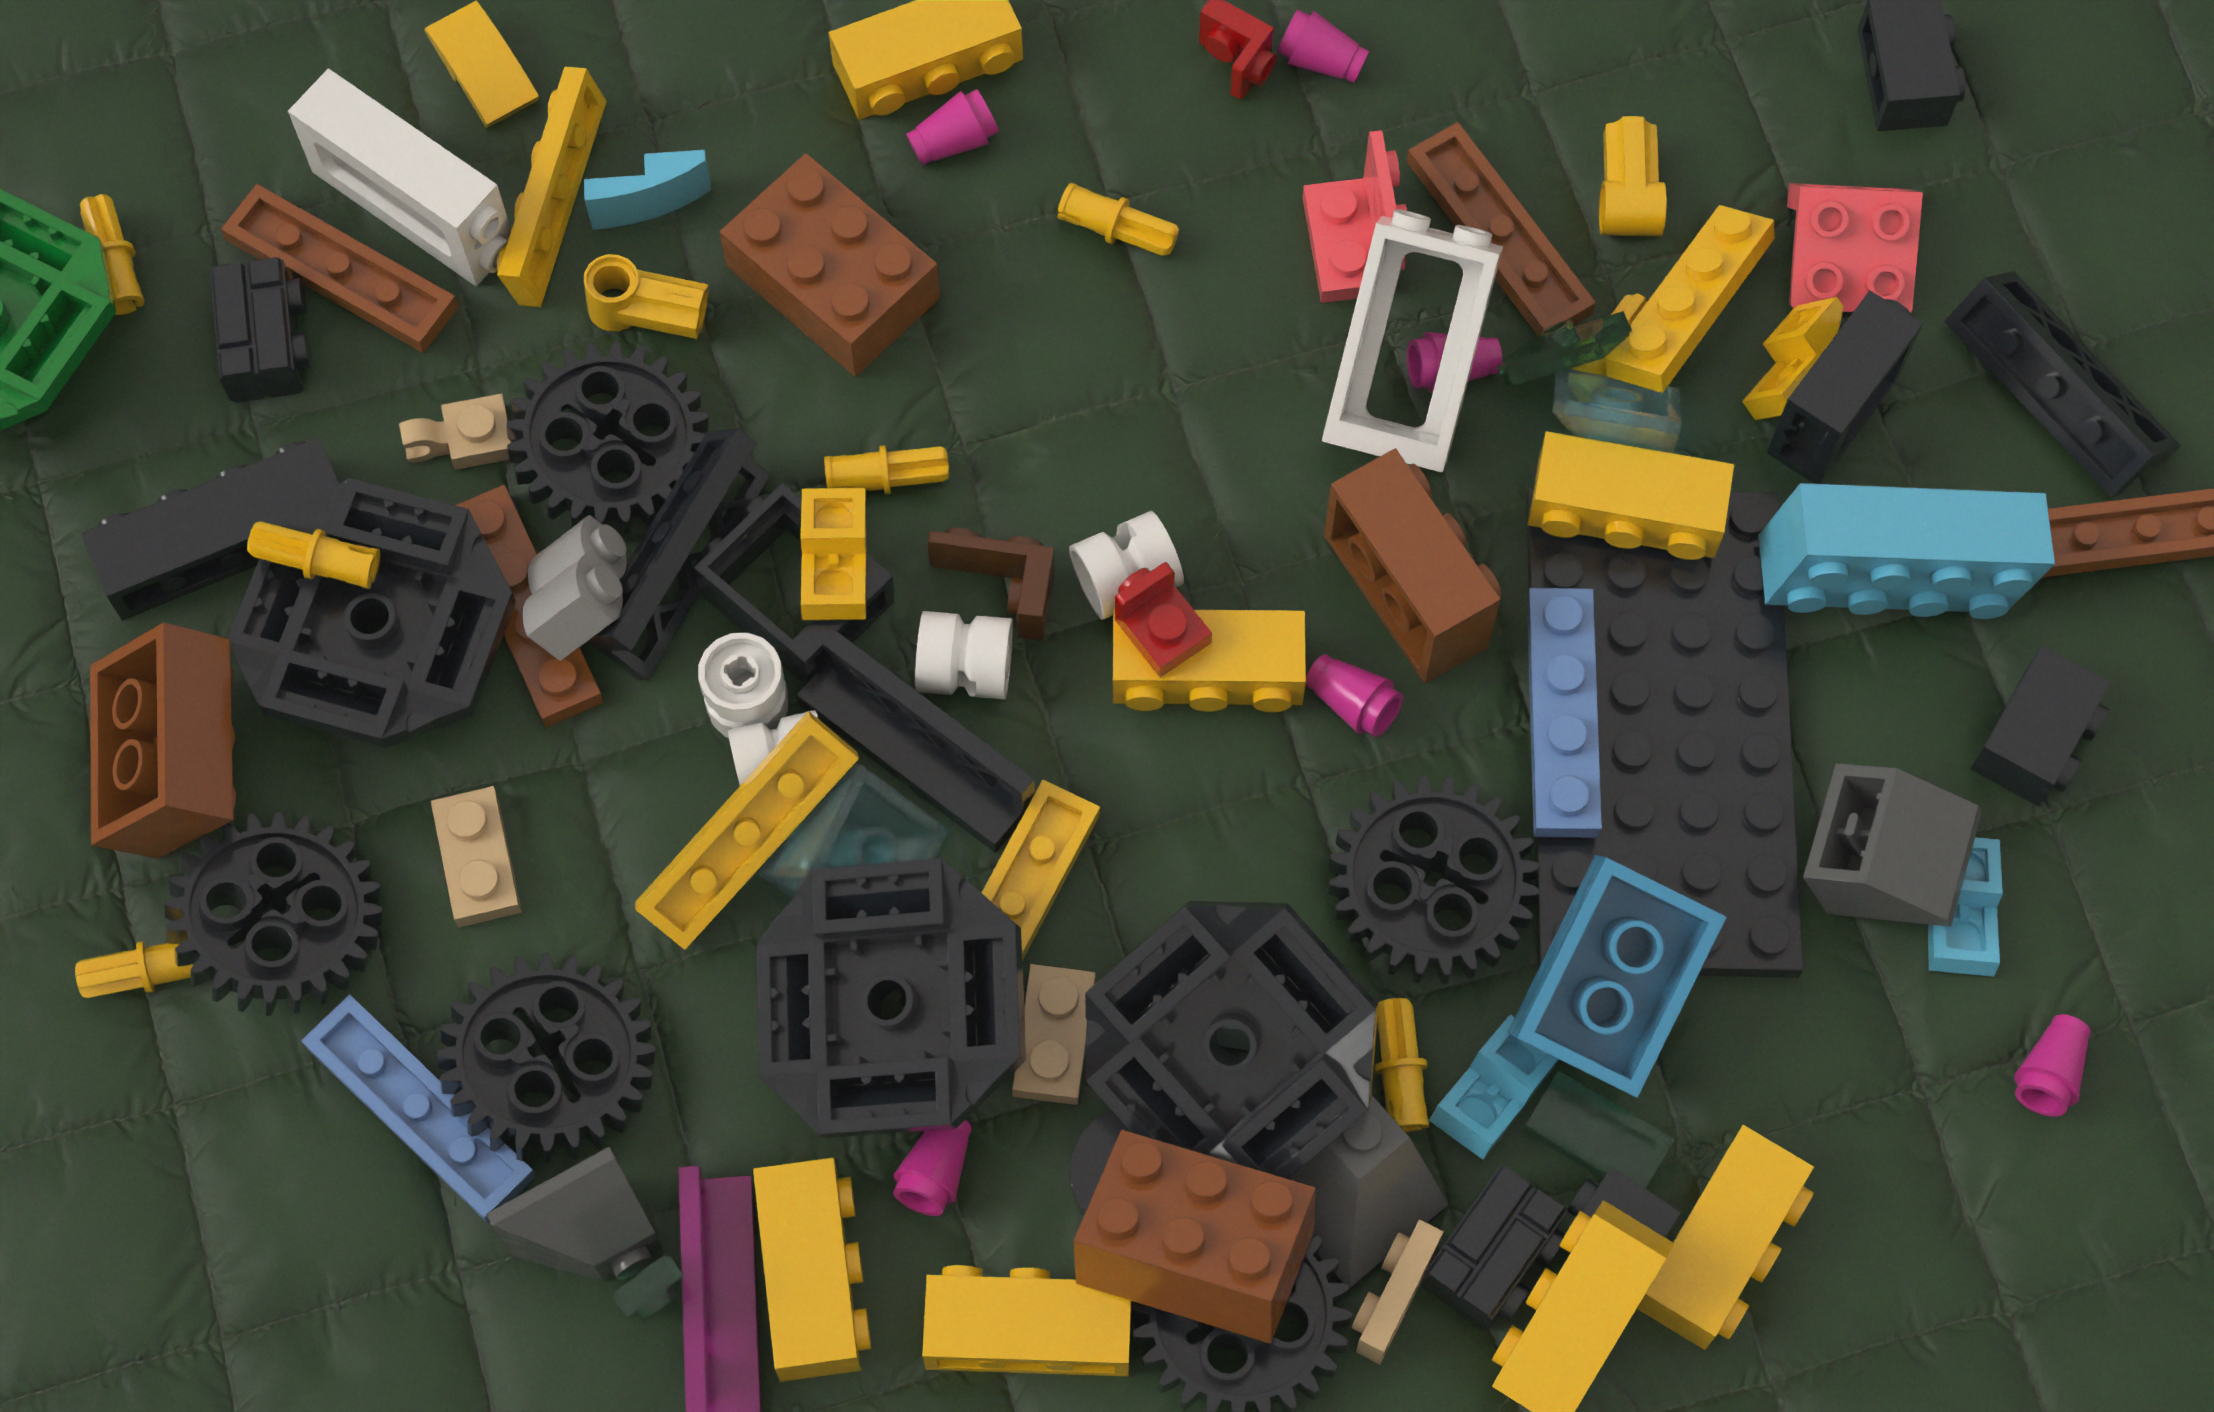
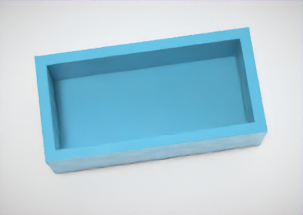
[1758,483,2055,619]

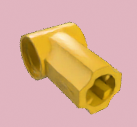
[1599,116,1667,237]
[584,254,709,339]

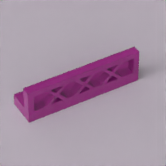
[678,1166,762,1412]

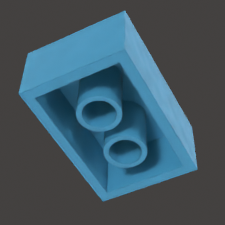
[1508,855,1727,1098]

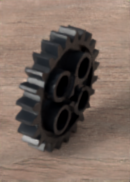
[506,341,708,534]
[1328,775,1540,984]
[164,812,382,1016]
[437,953,655,1163]
[1131,1235,1352,1412]

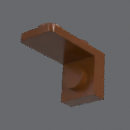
[927,528,1055,641]

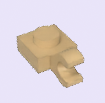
[399,393,512,470]

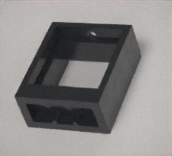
[1767,291,1923,484]
[694,483,895,685]

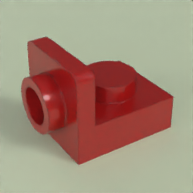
[1199,0,1276,100]
[1115,562,1212,677]

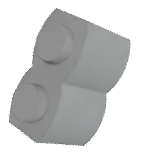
[523,515,627,661]

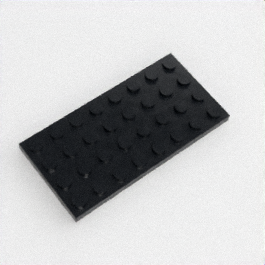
[1526,488,1803,978]

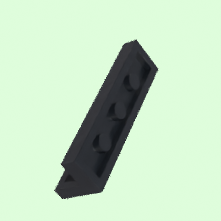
[1944,271,2181,498]
[588,428,770,680]
[797,630,1035,853]

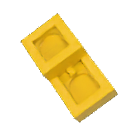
[424,0,539,129]
[1742,297,1844,420]
[801,488,866,620]

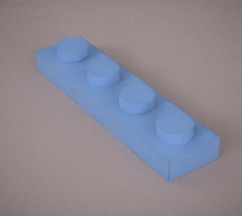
[1527,588,1602,838]
[301,994,536,1224]

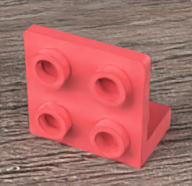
[1302,130,1407,303]
[1787,183,1923,313]

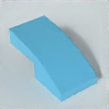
[584,150,711,230]
[1928,837,2003,977]
[1429,1015,1560,1160]

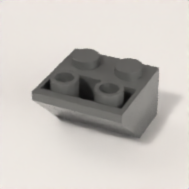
[1803,763,1982,927]

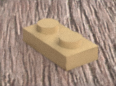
[431,786,522,928]
[1012,964,1096,1105]
[1351,1219,1444,1365]

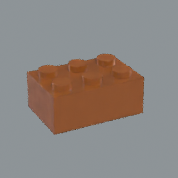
[719,153,940,378]
[1324,448,1501,684]
[90,622,236,859]
[1073,1130,1316,1344]

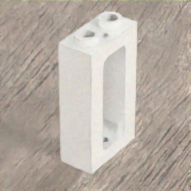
[288,68,511,287]
[1322,210,1503,473]

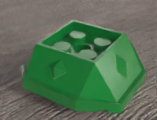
[0,189,116,431]

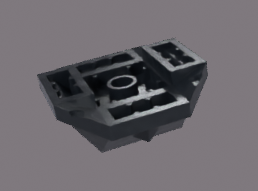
[227,477,516,748]
[757,858,1026,1138]
[1085,901,1378,1179]

